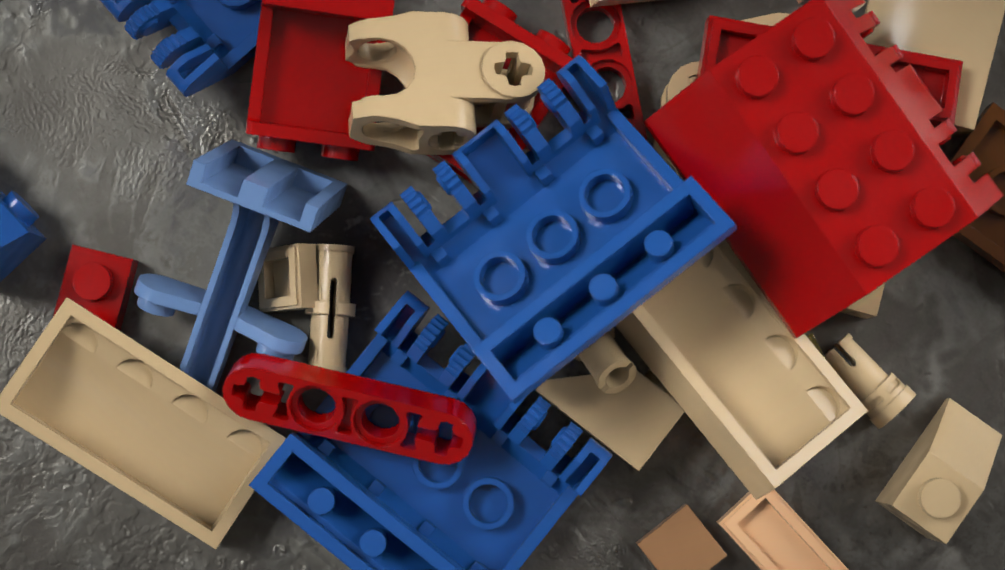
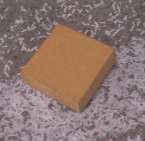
[636,503,727,570]

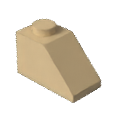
[535,369,685,471]
[875,398,1002,544]

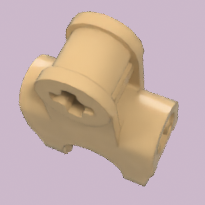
[345,11,545,155]

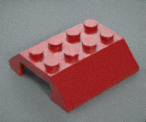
[644,0,1004,339]

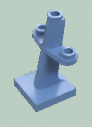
[134,139,347,392]

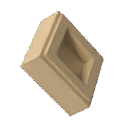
[258,243,318,313]

